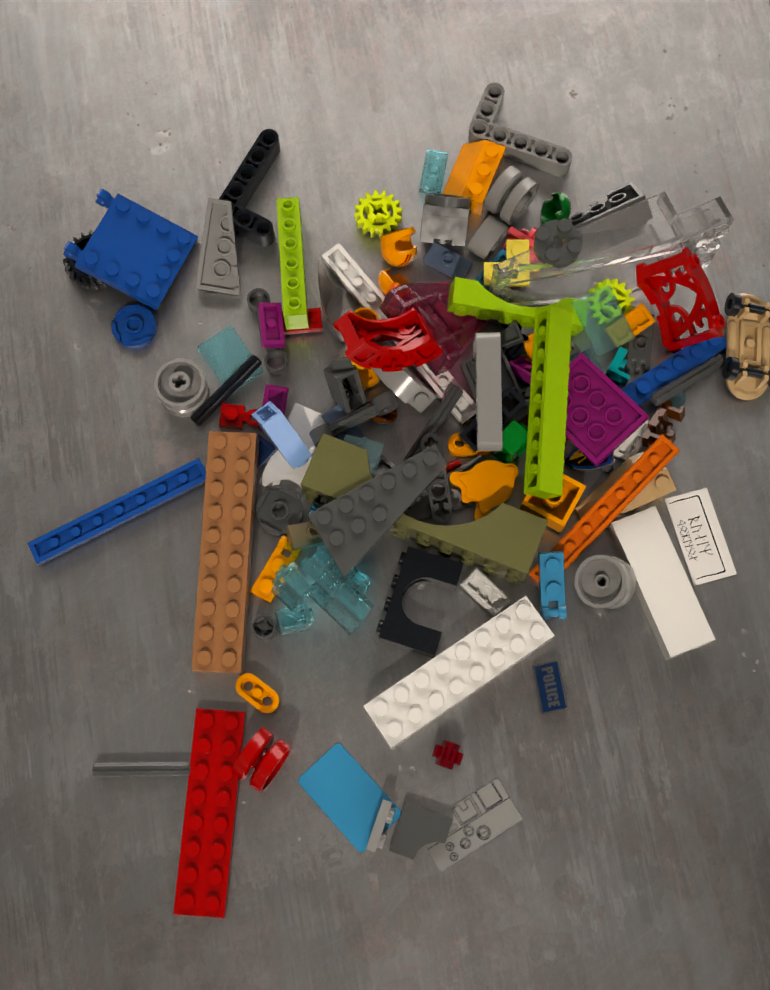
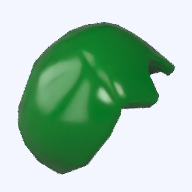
[541,192,571,224]

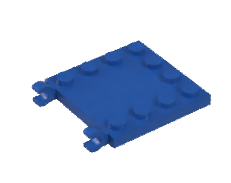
[63,188,199,310]

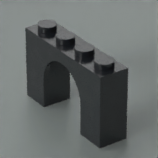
[376,546,464,658]

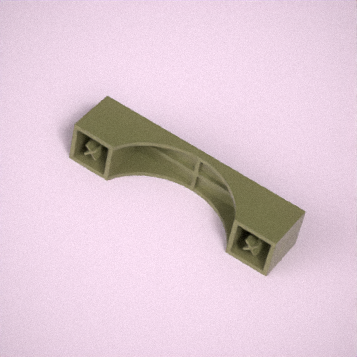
[300,433,548,584]

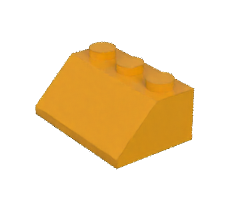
[442,140,506,216]

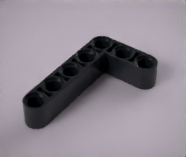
[219,129,281,247]

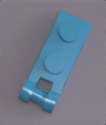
[538,551,567,620]

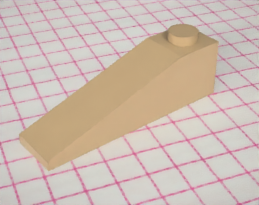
[575,450,677,519]

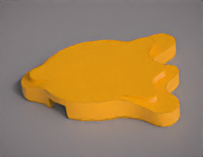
[449,460,518,521]

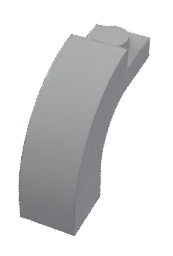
[371,340,437,413]

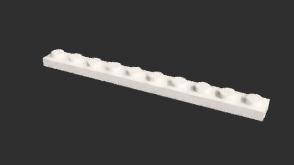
[321,243,476,426]

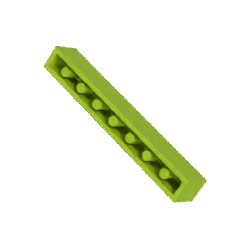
[524,305,572,499]

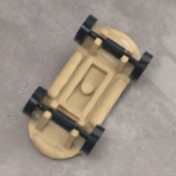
[722,293,770,400]

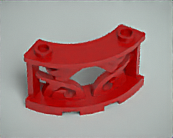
[636,247,725,353]
[333,308,443,372]

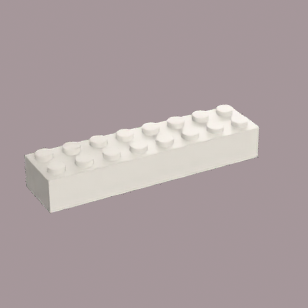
[363,596,555,750]

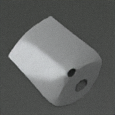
[318,260,362,343]

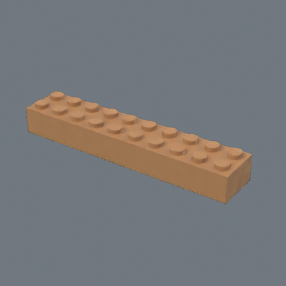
[191,431,260,675]

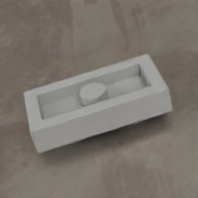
[366,799,395,852]

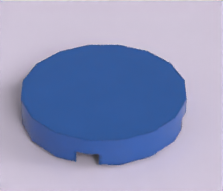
[111,304,158,349]

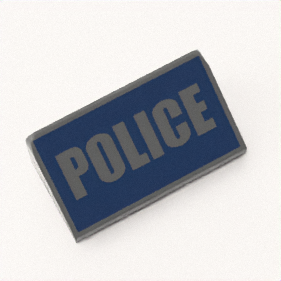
[533,660,568,714]

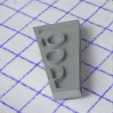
[195,198,241,296]

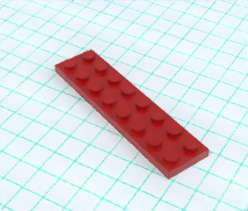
[173,708,246,918]

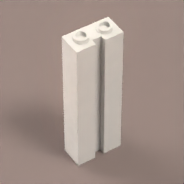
[608,506,716,660]

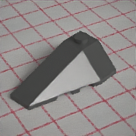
[568,181,653,235]

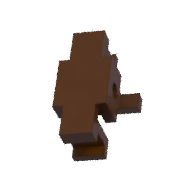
[641,401,685,448]

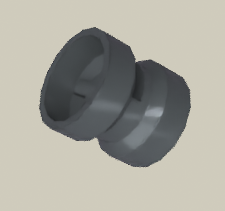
[252,614,278,642]

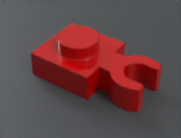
[219,403,259,430]

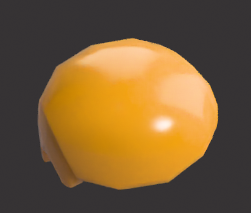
[378,269,413,301]

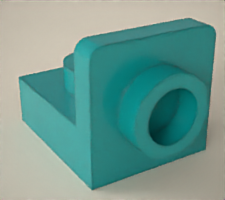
[605,346,630,387]

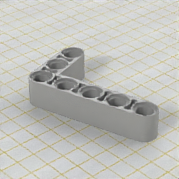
[468,82,572,176]
[473,332,503,451]

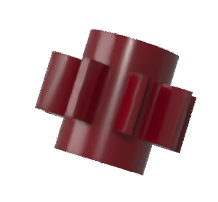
[432,740,464,770]

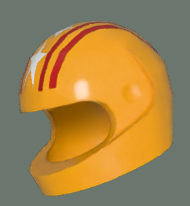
[380,226,417,267]

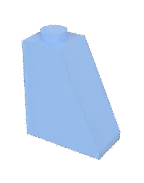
[251,401,312,469]

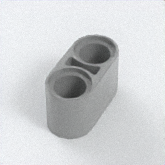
[467,215,509,261]

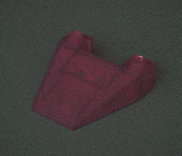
[379,282,489,376]

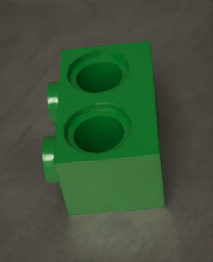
[492,420,528,464]

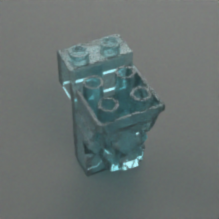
[271,541,374,635]

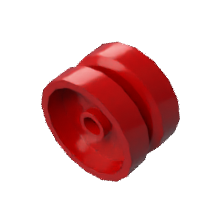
[231,727,292,793]

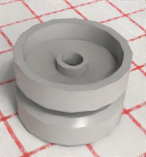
[484,165,539,225]
[154,358,210,417]
[574,555,637,609]

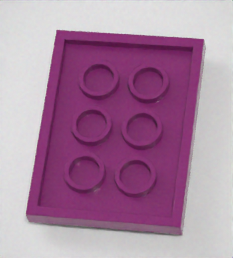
[565,352,649,467]

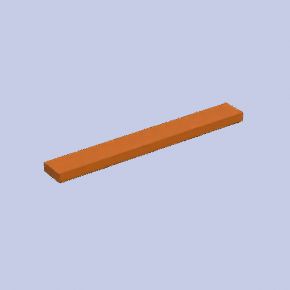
[529,434,680,583]

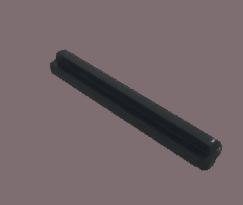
[190,354,262,426]

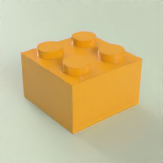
[520,474,586,533]

